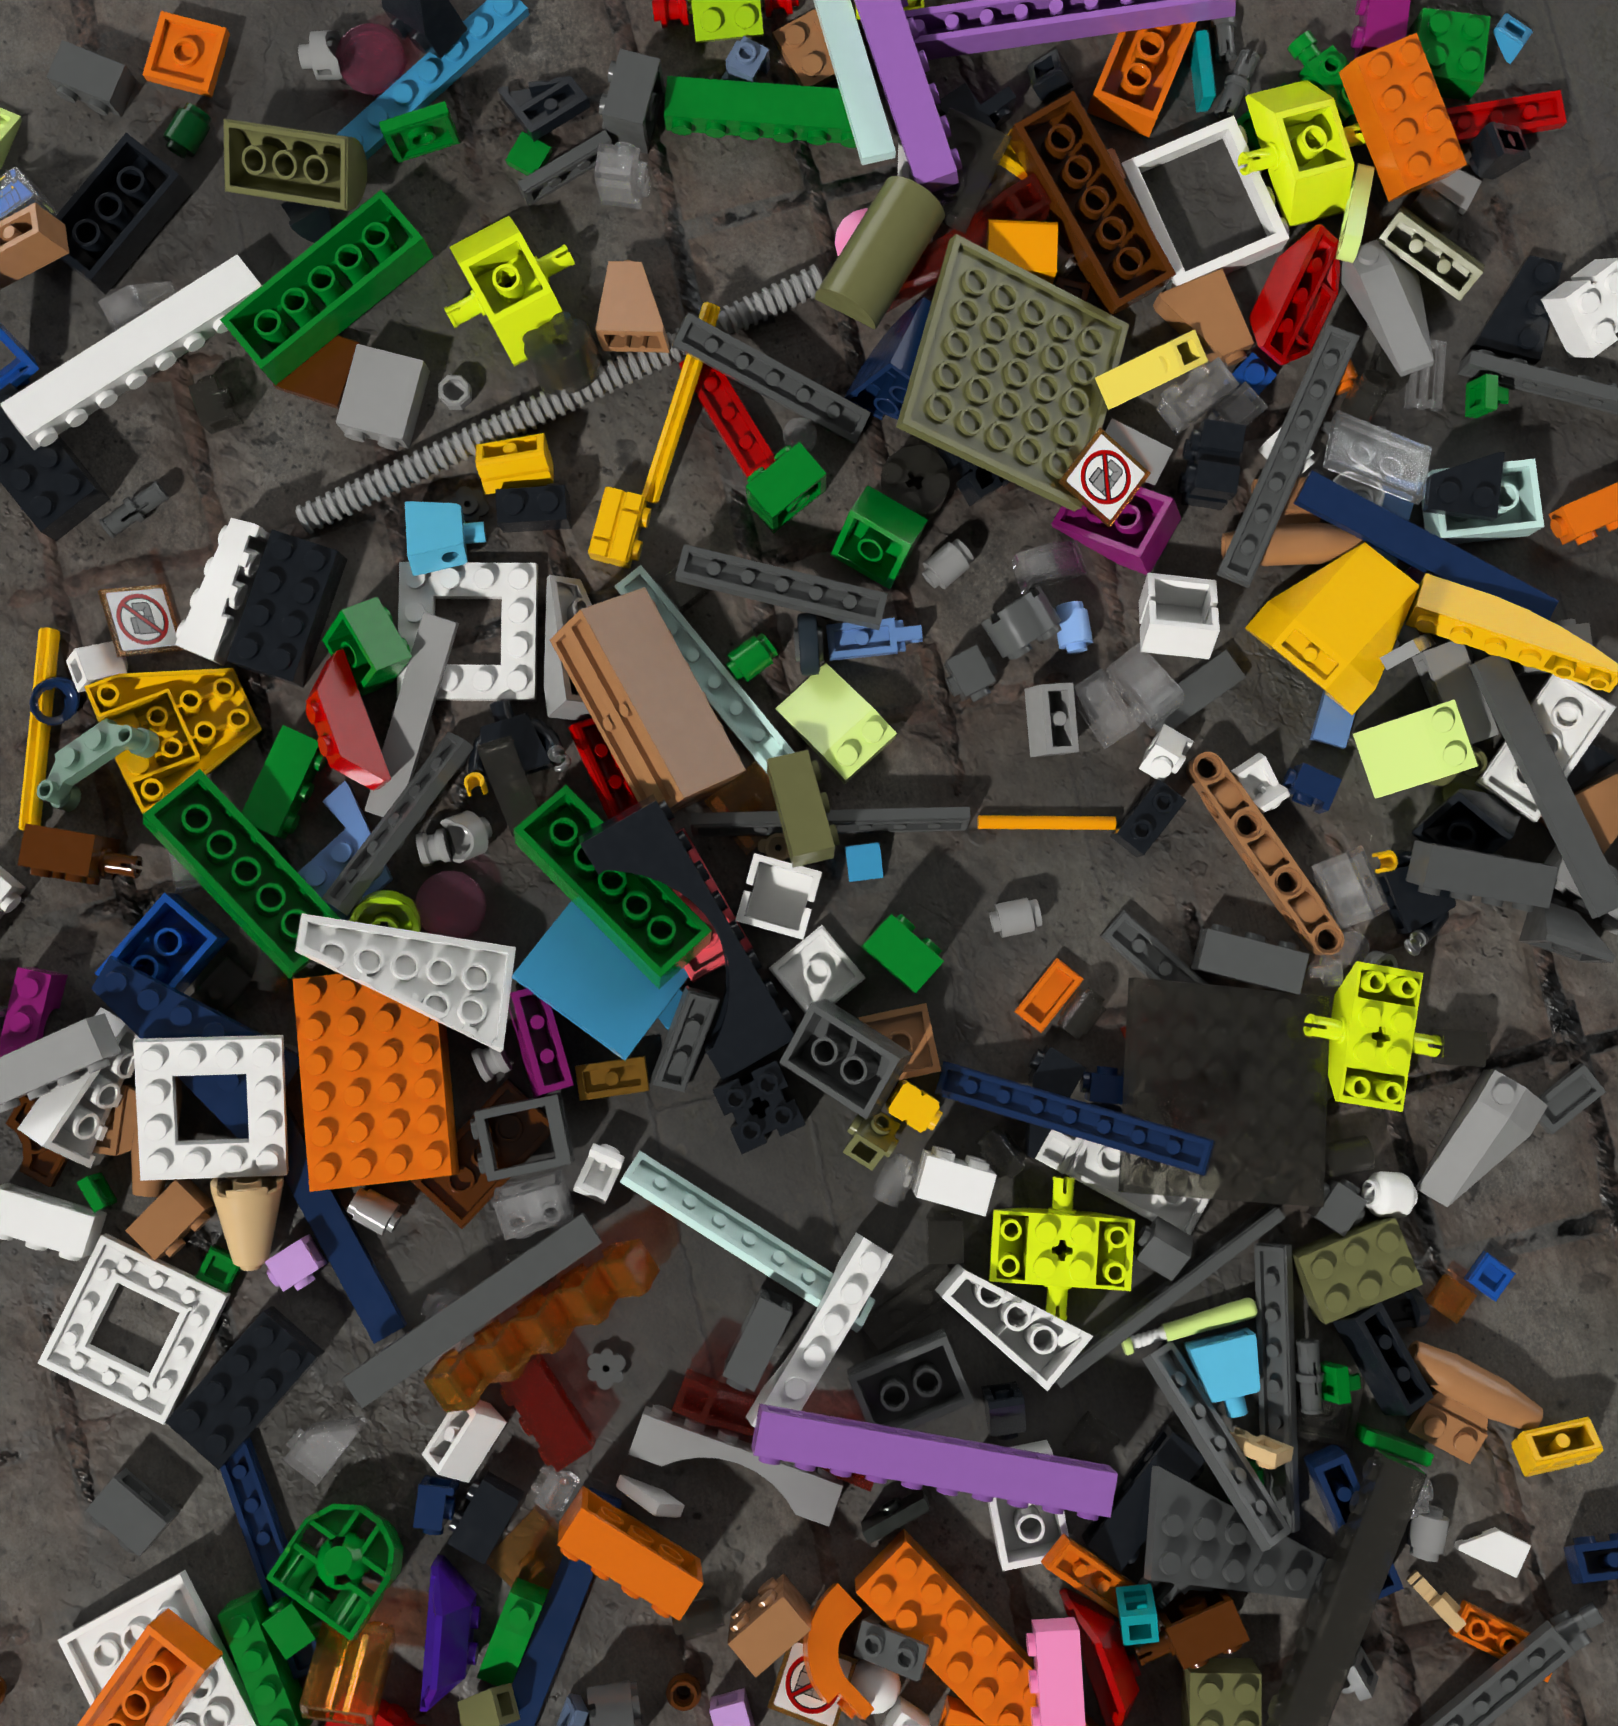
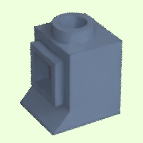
[721,36,770,82]

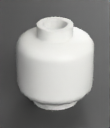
[1361,1171,1418,1218]

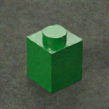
[262,1595,324,1660]

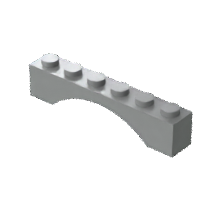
[628,1405,843,1527]

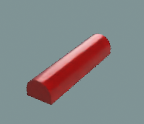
[568,718,638,820]

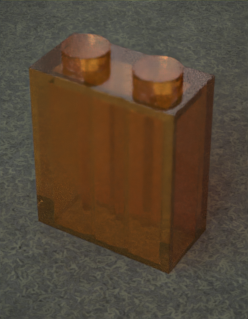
[299,1621,396,1726]

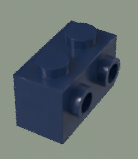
[1563,1533,1618,1584]

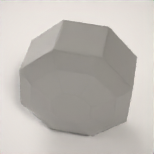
[438,375,472,410]

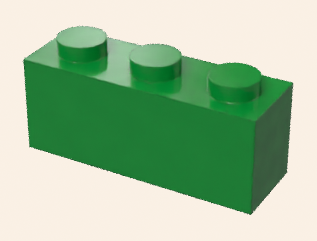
[242,725,327,839]

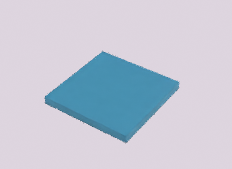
[512,901,689,1061]

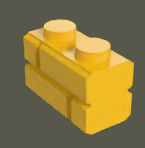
[475,433,554,495]
[588,486,652,569]
[885,1079,943,1133]
[1511,1417,1603,1477]

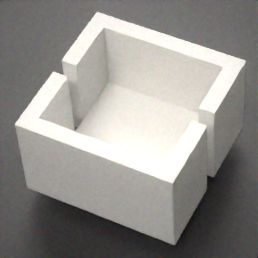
[1541,258,1618,358]
[1139,573,1220,659]
[736,853,822,940]
[912,1145,997,1217]

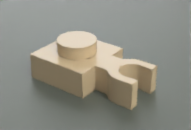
[1230,1427,1294,1469]
[1406,1569,1467,1633]

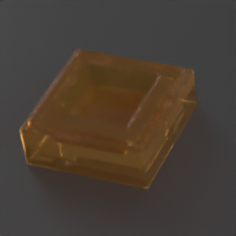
[1425,1273,1477,1324]

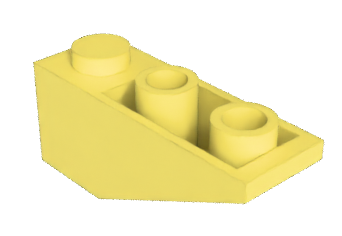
[1095,329,1208,410]

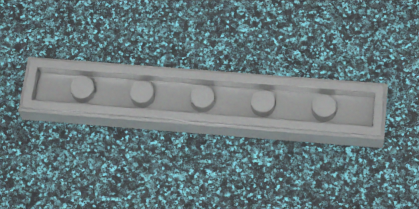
[364,612,459,817]

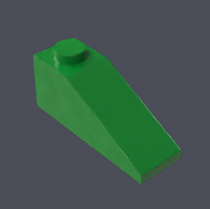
[476,1577,549,1686]

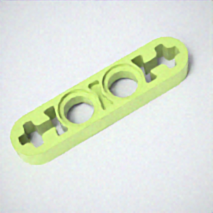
[1335,163,1375,263]

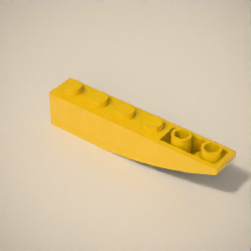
[1405,573,1618,693]

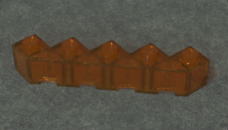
[423,1238,660,1412]

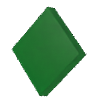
[379,101,461,163]

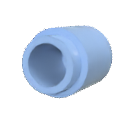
[1056,601,1093,654]

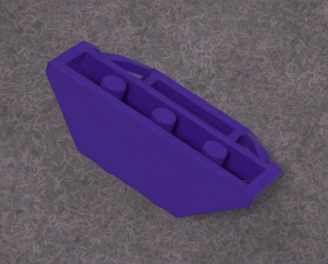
[420,1555,481,1712]

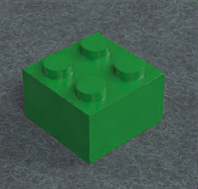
[1409,8,1491,101]
[746,442,827,534]
[830,485,928,590]
[322,597,412,697]
[861,914,944,993]

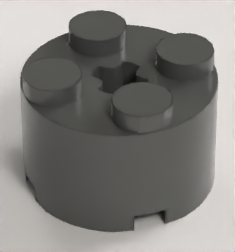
[981,585,1062,660]
[587,1680,641,1726]

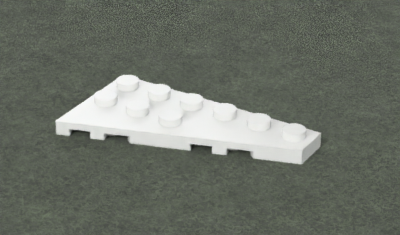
[295,913,516,1053]

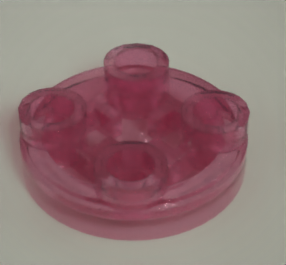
[336,23,407,98]
[415,871,487,939]

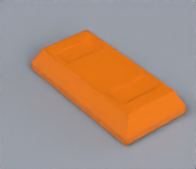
[1014,958,1084,1033]

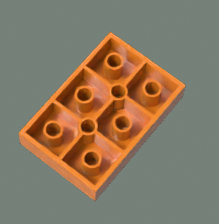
[293,974,460,1192]

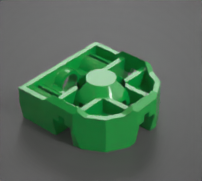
[266,1504,404,1641]

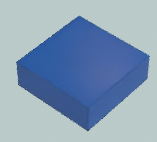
[1463,1251,1516,1302]

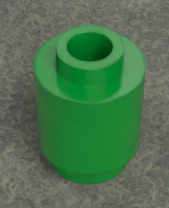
[725,633,778,683]

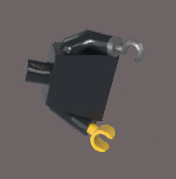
[464,699,571,797]
[1372,849,1456,956]

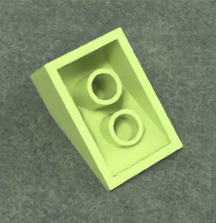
[775,662,897,784]
[1353,699,1479,799]

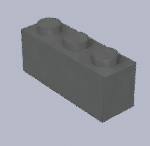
[1191,924,1310,995]

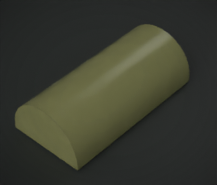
[223,119,367,211]
[815,176,945,330]

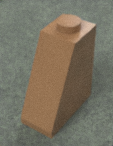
[595,260,671,353]
[1153,269,1254,367]
[1538,772,1618,855]

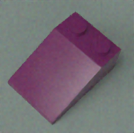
[1051,485,1181,575]

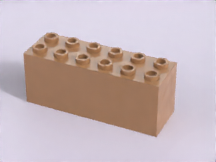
[550,587,746,813]

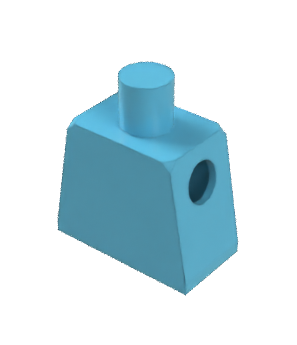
[405,501,487,576]
[1183,1327,1260,1418]

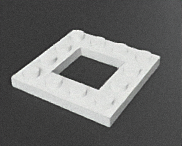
[397,562,538,701]
[133,1035,289,1181]
[38,1233,231,1425]

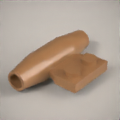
[1221,477,1365,566]
[92,1076,183,1197]
[1405,1341,1543,1464]

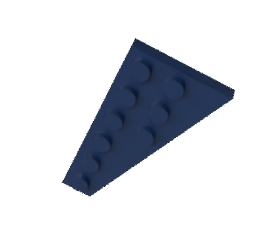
[91,956,299,1139]

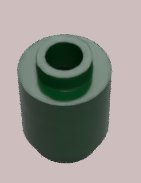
[163,103,211,158]

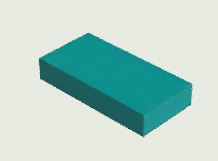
[1188,30,1216,113]

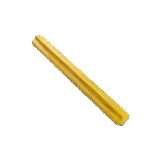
[642,302,720,504]
[18,627,60,831]

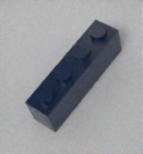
[1303,1443,1404,1602]

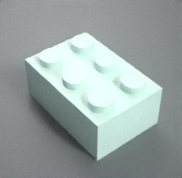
[1419,458,1544,544]

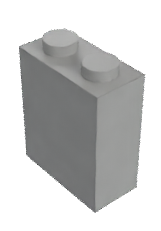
[336,344,430,450]

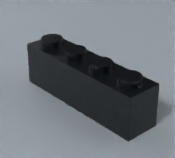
[1081,1424,1205,1573]

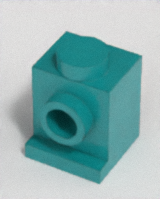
[1115,1583,1159,1646]

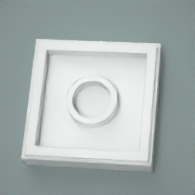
[769,925,865,1014]

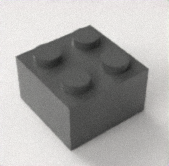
[599,49,665,154]

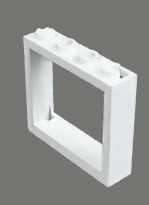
[1121,115,1289,290]

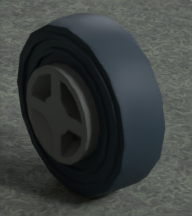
[794,613,823,676]

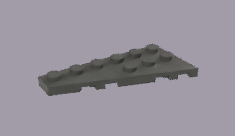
[1144,1466,1340,1603]

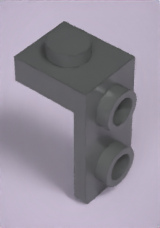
[853,1612,929,1682]

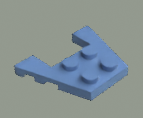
[297,781,393,921]

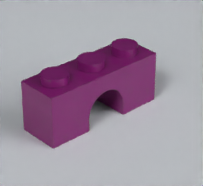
[0,967,68,1057]

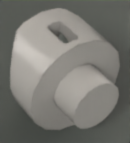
[298,30,344,81]
[440,810,492,863]

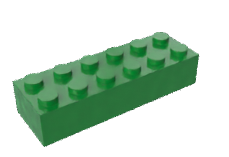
[220,189,434,386]
[143,769,342,979]
[513,785,712,989]

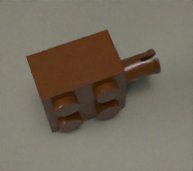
[18,823,143,885]
[1133,1588,1250,1670]

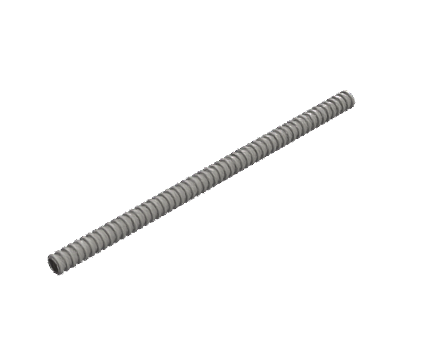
[295,264,824,534]

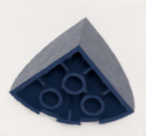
[844,297,932,420]

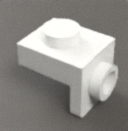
[1231,753,1290,813]
[573,1143,625,1204]

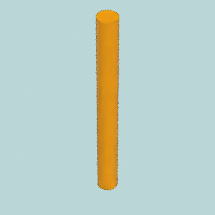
[977,815,1117,830]

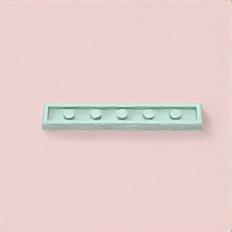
[813,0,896,165]

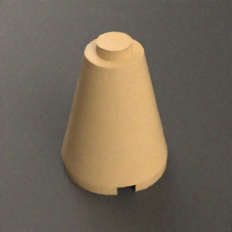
[210,1176,284,1271]

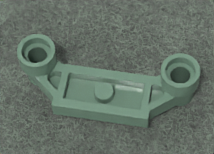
[37,718,160,812]

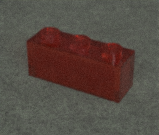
[499,1352,596,1472]

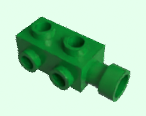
[1287,30,1358,126]

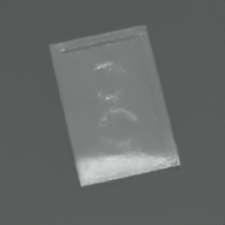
[1323,410,1432,505]

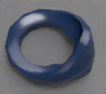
[29,676,80,725]

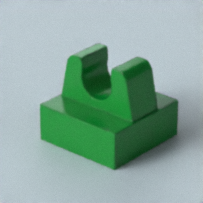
[1465,374,1509,418]
[1320,1361,1361,1405]

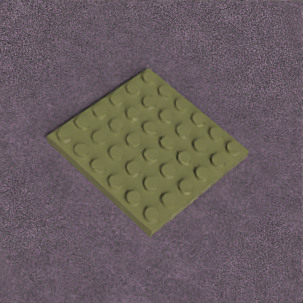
[896,234,1129,512]

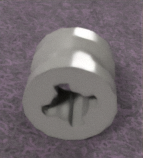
[416,828,452,867]
[471,1047,512,1082]

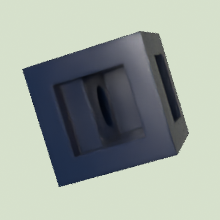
[1281,763,1342,814]
[1080,1066,1135,1106]
[413,1475,460,1535]

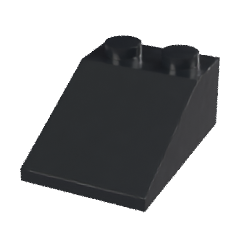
[382,0,468,59]

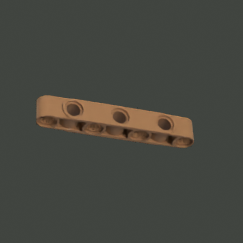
[1186,752,1344,955]

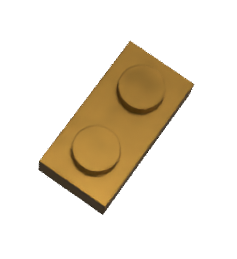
[575,1056,650,1101]

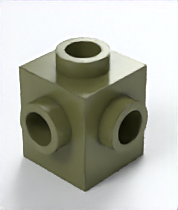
[843,1112,901,1171]

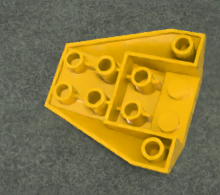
[1245,542,1420,715]
[84,668,262,814]

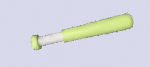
[1121,1297,1258,1355]

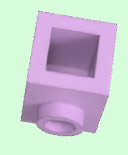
[265,1234,328,1292]

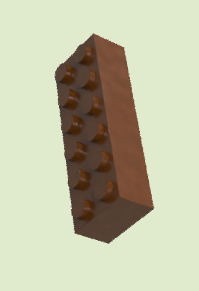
[1007,91,1176,316]

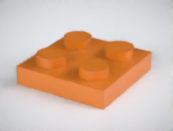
[142,11,230,98]

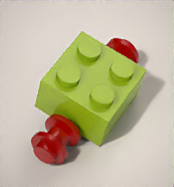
[652,0,799,43]

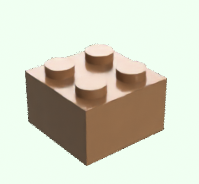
[728,1573,811,1678]

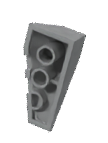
[1340,240,1434,377]
[544,575,592,721]
[1415,1070,1548,1207]

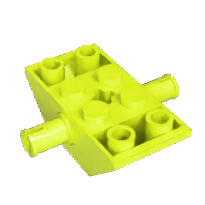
[1238,80,1366,228]
[444,216,575,367]
[1303,961,1442,1112]
[989,1176,1135,1321]

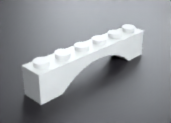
[746,1233,893,1427]

